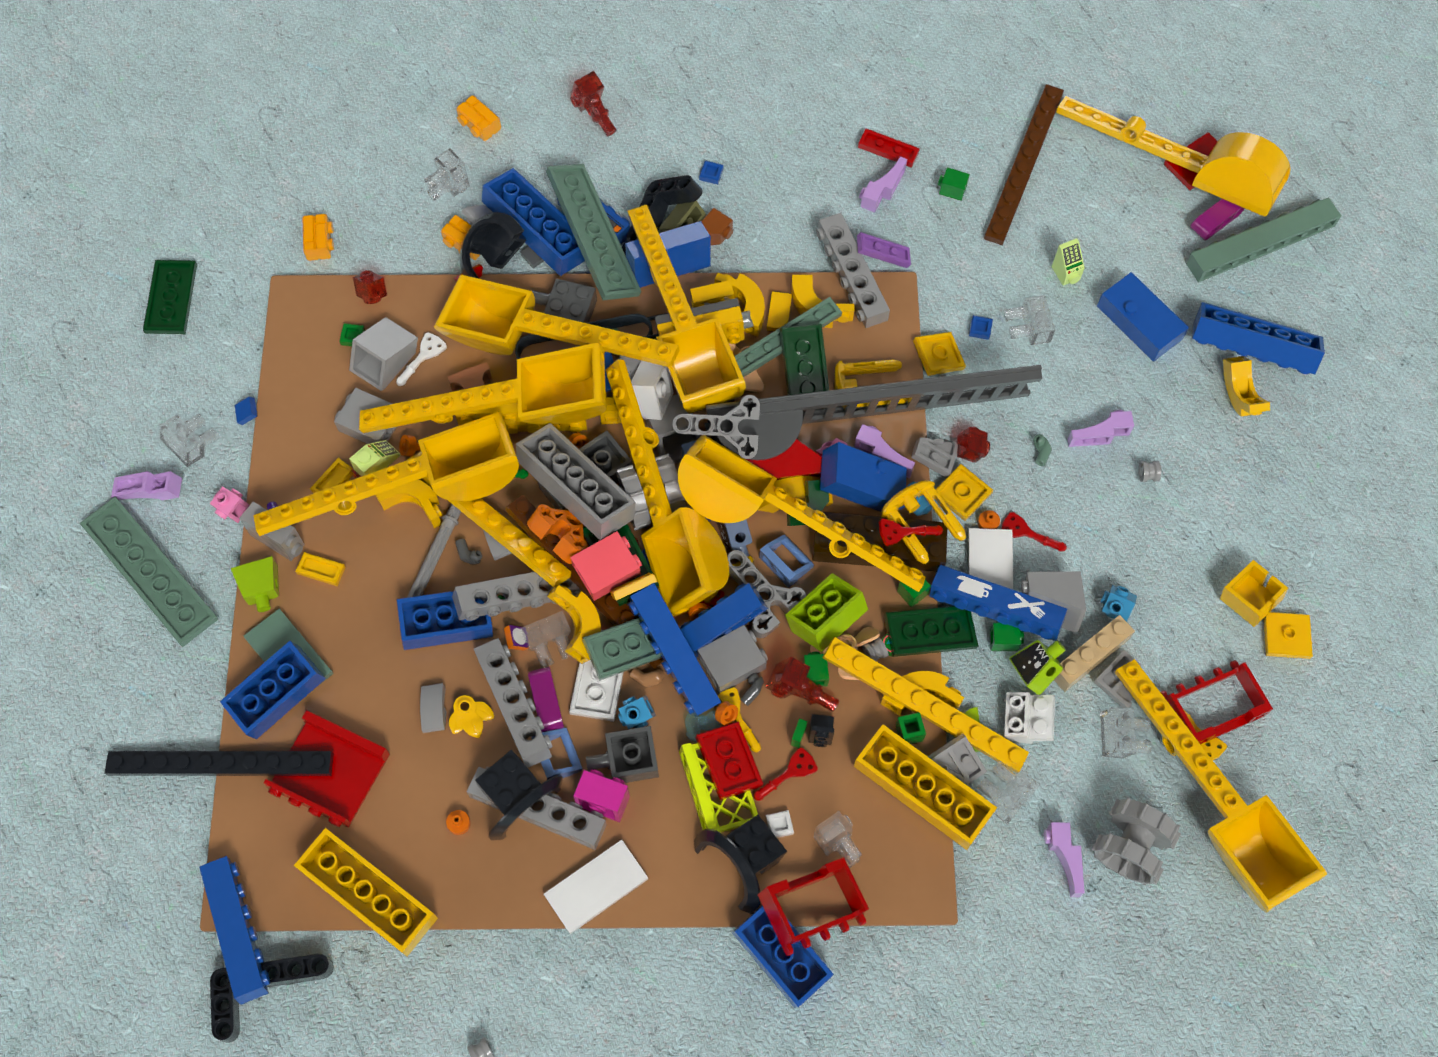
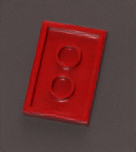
[1164,132,1218,191]
[695,721,763,800]

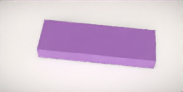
[857,232,911,268]

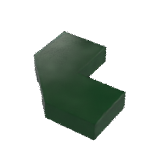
[787,480,829,526]

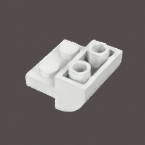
[1004,692,1055,744]

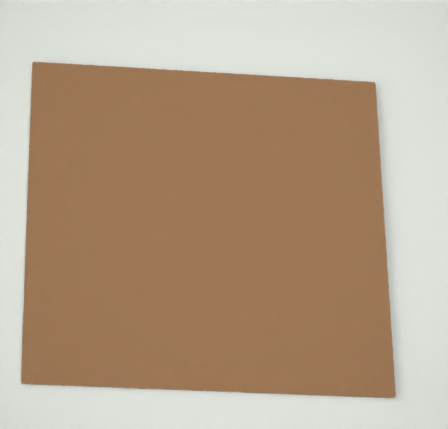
[200,272,958,932]

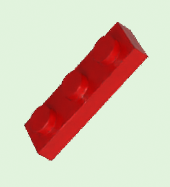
[858,128,920,168]

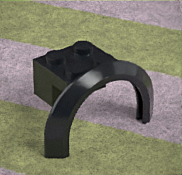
[460,212,527,279]
[475,749,563,840]
[694,815,787,914]

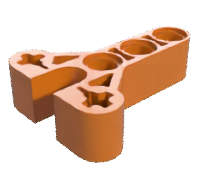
[527,504,587,564]

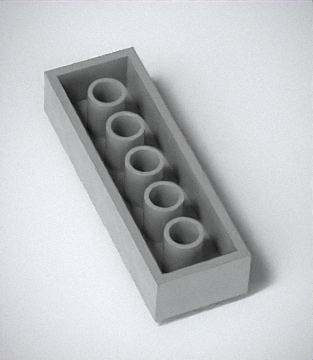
[516,423,636,540]

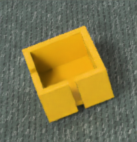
[1220,560,1288,627]

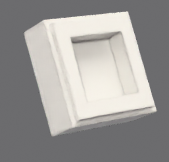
[766,810,794,838]

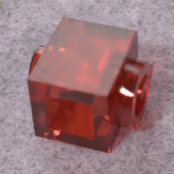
[353,270,387,304]
[956,426,990,463]

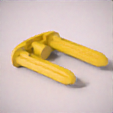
[834,359,909,409]
[881,480,966,564]

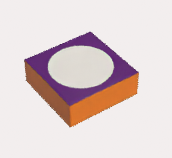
[504,625,529,651]

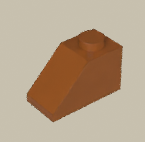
[701,208,734,245]

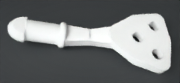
[396,332,447,386]

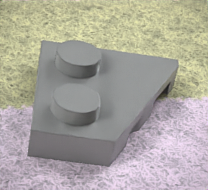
[911,437,960,477]
[1094,650,1141,711]
[928,733,987,784]

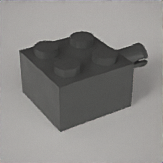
[532,279,597,323]
[586,726,659,783]

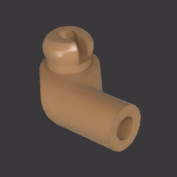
[629,668,664,688]

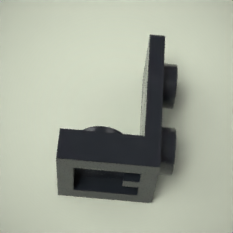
[809,714,834,747]

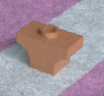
[447,362,492,392]

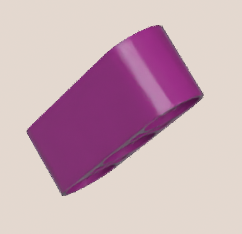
[1190,199,1245,241]
[528,666,564,733]

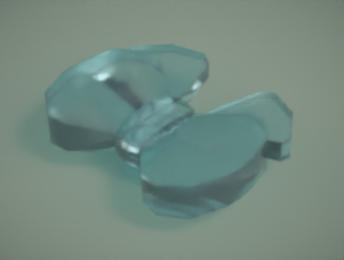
[685,711,720,742]

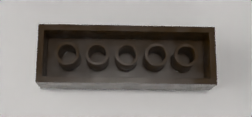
[813,512,948,572]

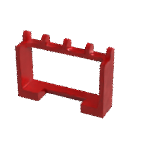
[1160,660,1273,745]
[758,857,869,956]

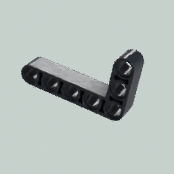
[622,175,703,256]
[210,954,334,1043]

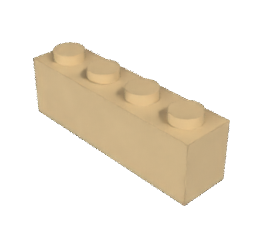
[1054,615,1135,692]

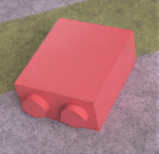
[570,531,642,601]

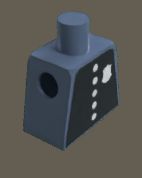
[717,519,752,556]

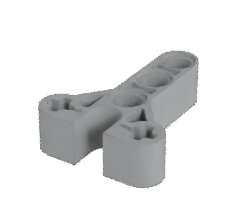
[672,395,760,459]
[727,550,806,638]

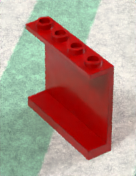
[263,710,390,828]

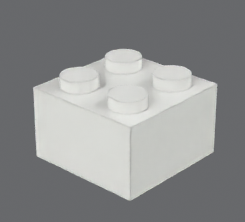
[631,360,673,420]

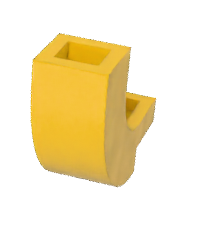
[715,273,765,337]
[791,275,854,328]
[1223,356,1270,417]
[758,476,833,513]
[375,479,442,529]
[547,585,601,664]
[881,671,964,716]

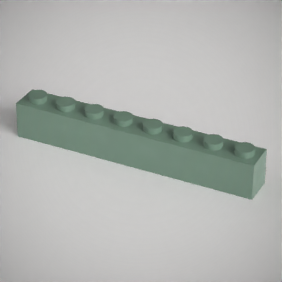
[1186,197,1342,283]

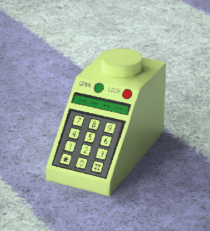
[1052,238,1085,286]
[349,440,401,477]

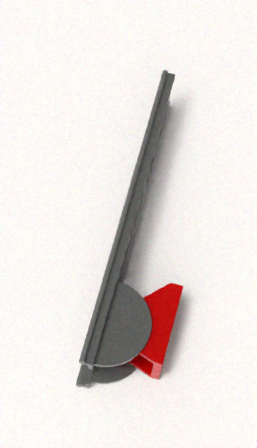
[704,365,1042,480]

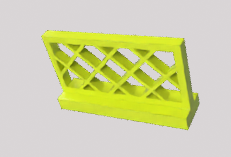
[679,743,758,833]

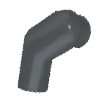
[455,539,482,565]
[740,673,764,706]

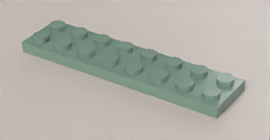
[546,164,642,300]
[80,497,219,647]

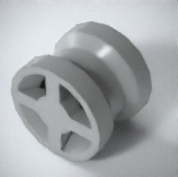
[1138,461,1161,482]
[862,637,889,662]
[467,1037,495,1057]

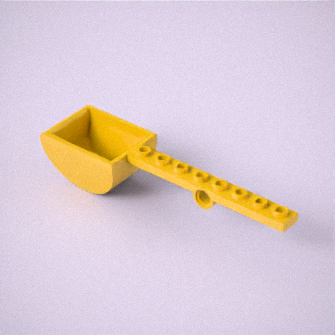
[1056,96,1291,216]
[628,205,746,414]
[434,275,680,368]
[359,343,606,433]
[606,359,729,616]
[253,412,519,536]
[678,435,926,592]
[1115,659,1327,913]

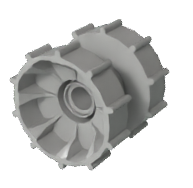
[616,453,687,531]
[1092,797,1181,885]

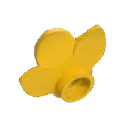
[449,695,494,738]

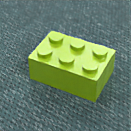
[785,573,868,652]

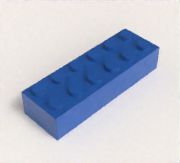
[482,168,585,276]
[1192,302,1325,375]

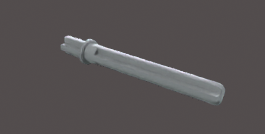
[407,504,461,598]

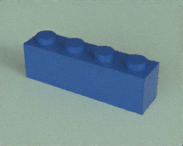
[680,583,768,657]

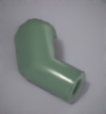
[1033,434,1052,466]

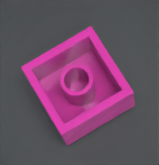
[574,770,630,823]

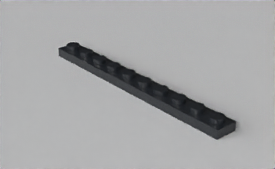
[104,751,334,776]

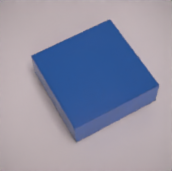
[699,161,724,185]
[969,315,993,340]
[234,396,258,425]

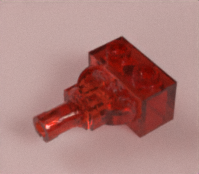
[570,71,617,137]
[765,657,839,712]

